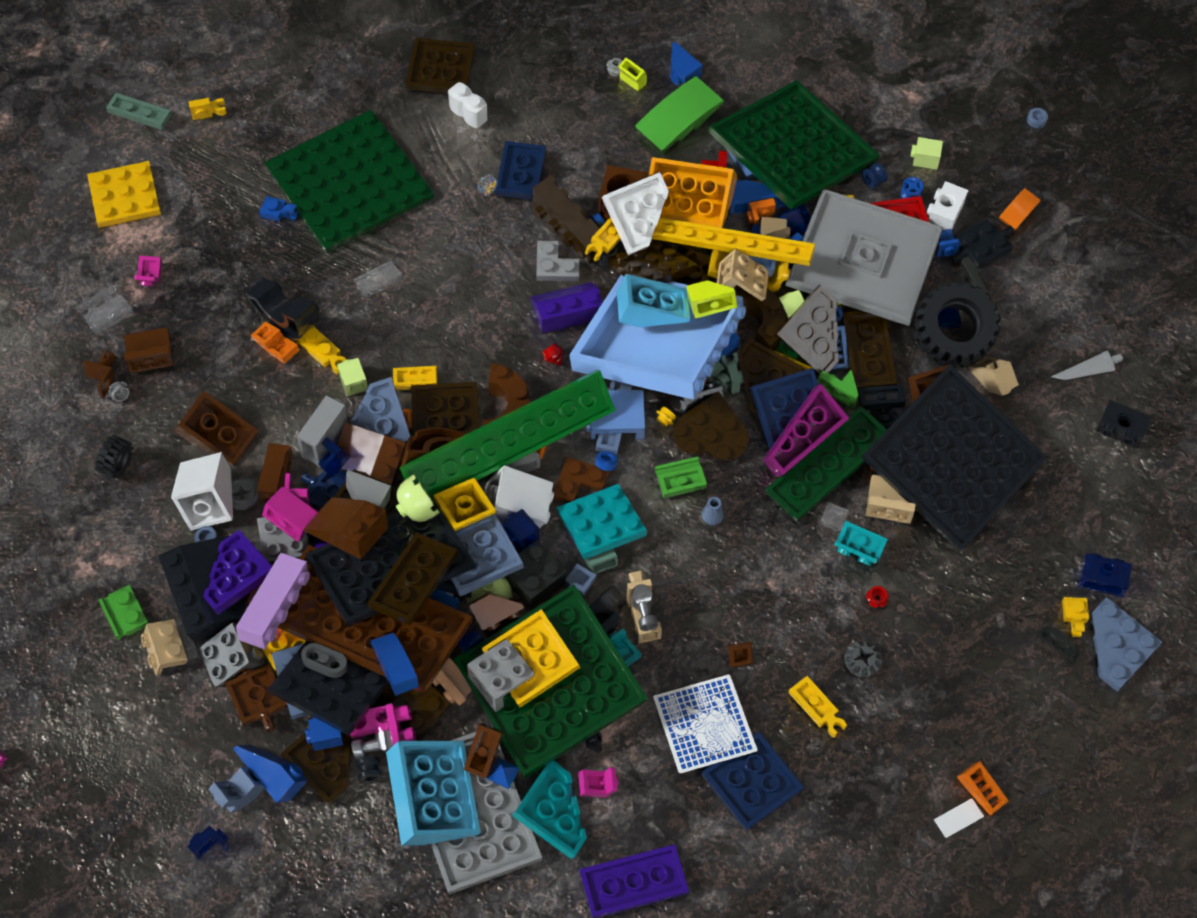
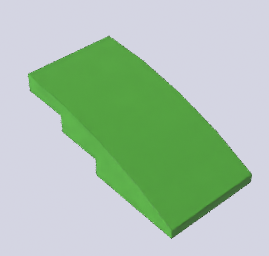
[635,76,724,153]

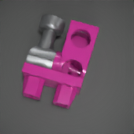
[350,703,417,760]

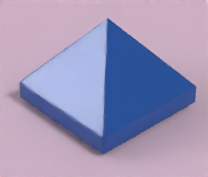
[487,757,519,789]

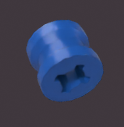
[900,177,924,199]

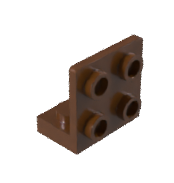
[124,327,173,374]

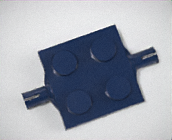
[301,465,346,511]

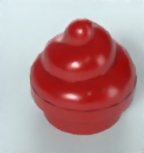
[542,343,564,366]

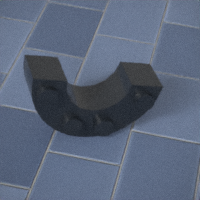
[245,277,320,341]

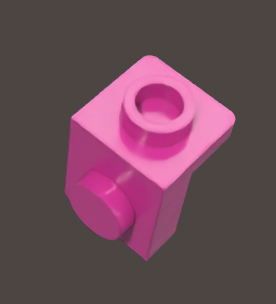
[134,255,162,287]
[578,767,619,798]

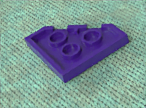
[203,530,272,615]

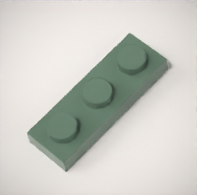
[106,93,172,130]

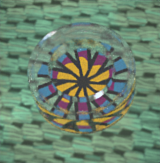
[477,174,498,196]

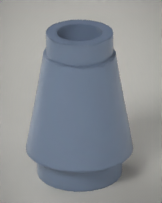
[701,497,724,525]

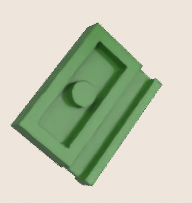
[655,457,707,498]
[98,585,149,641]

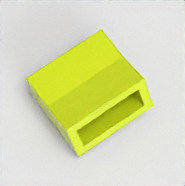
[618,58,647,91]

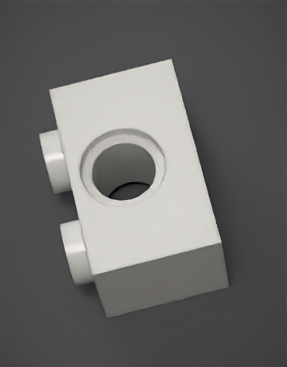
[927,181,968,230]

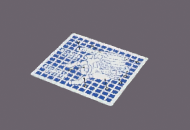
[653,674,757,773]

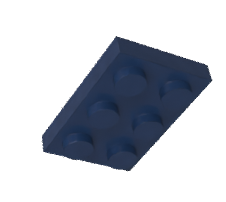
[495,141,546,200]

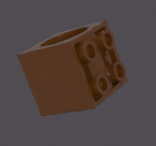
[598,165,648,222]

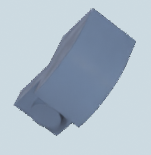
[208,767,265,813]

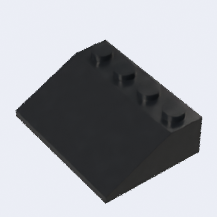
[158,535,249,644]

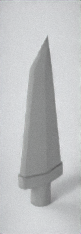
[1051,351,1123,381]

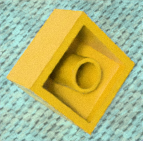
[433,478,496,531]

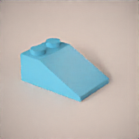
[617,274,690,327]

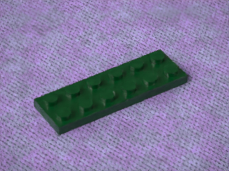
[765,406,887,522]

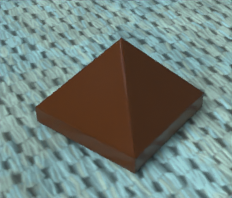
[728,642,753,667]

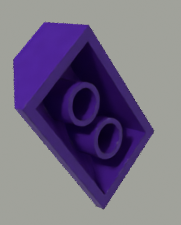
[530,282,603,334]

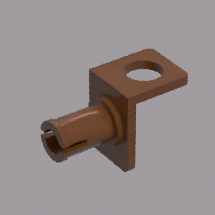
[83,350,116,399]

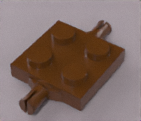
[225,664,288,732]

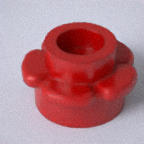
[866,586,889,608]

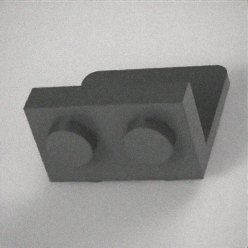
[199,623,266,687]

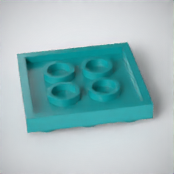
[556,484,647,560]

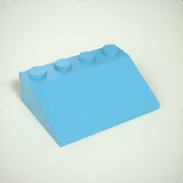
[386,741,481,846]

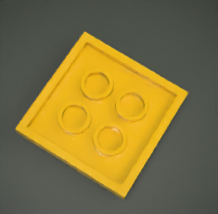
[87,161,161,228]
[481,609,580,707]

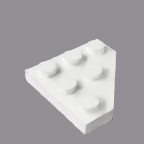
[602,172,669,256]

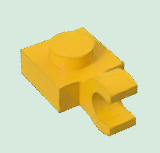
[188,98,227,120]
[1062,597,1089,637]

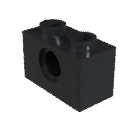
[1096,400,1152,448]

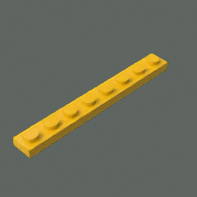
[652,217,816,266]

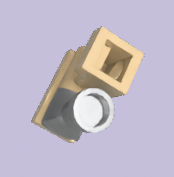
[627,571,662,643]

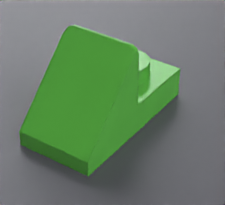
[818,370,858,409]

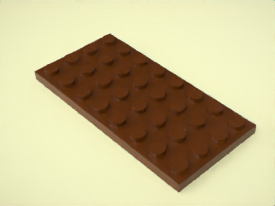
[278,545,472,695]

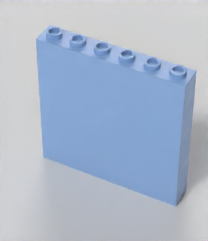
[570,275,746,400]

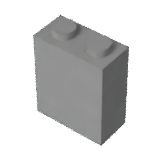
[296,396,349,468]

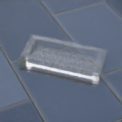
[354,260,402,298]

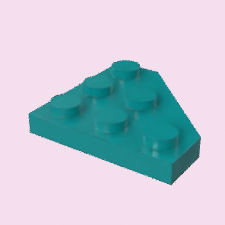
[512,761,587,860]

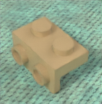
[141,619,187,675]

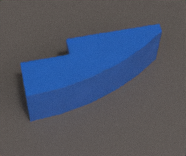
[371,633,419,696]

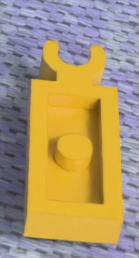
[585,217,621,261]
[296,327,347,374]
[789,676,847,738]

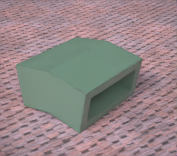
[585,549,619,574]

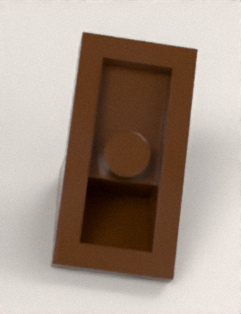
[463,723,504,779]

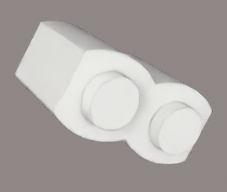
[448,82,488,128]

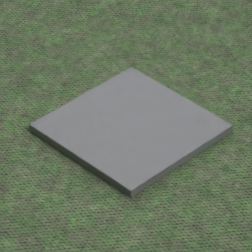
[786,189,943,326]

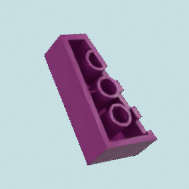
[762,384,849,477]

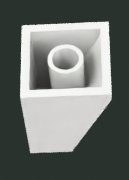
[171,452,233,531]
[485,465,554,531]

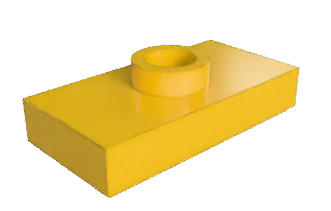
[393,366,438,391]

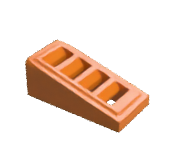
[957,761,1009,815]

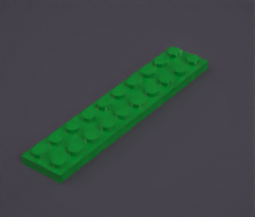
[399,370,616,499]

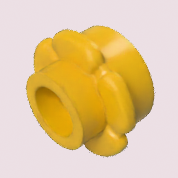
[656,407,677,427]

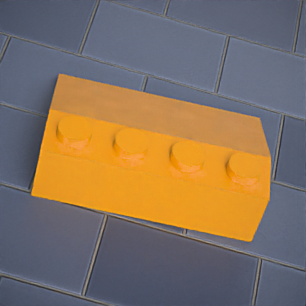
[648,157,738,228]

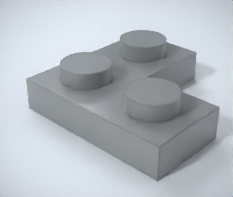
[536,241,579,281]

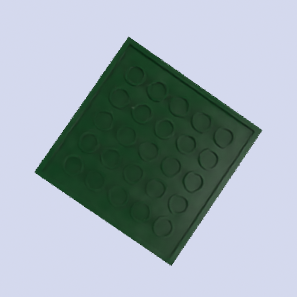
[708,80,880,210]
[264,109,434,253]
[453,584,649,778]

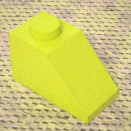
[686,281,737,319]

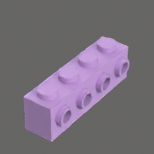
[236,553,310,649]

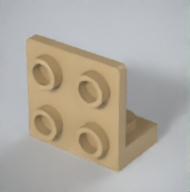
[717,249,769,301]
[865,475,915,524]

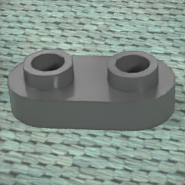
[301,643,348,678]

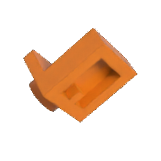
[746,198,776,231]

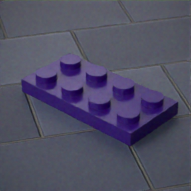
[579,844,689,918]

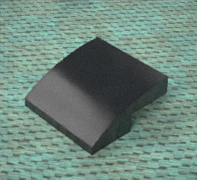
[858,385,906,429]

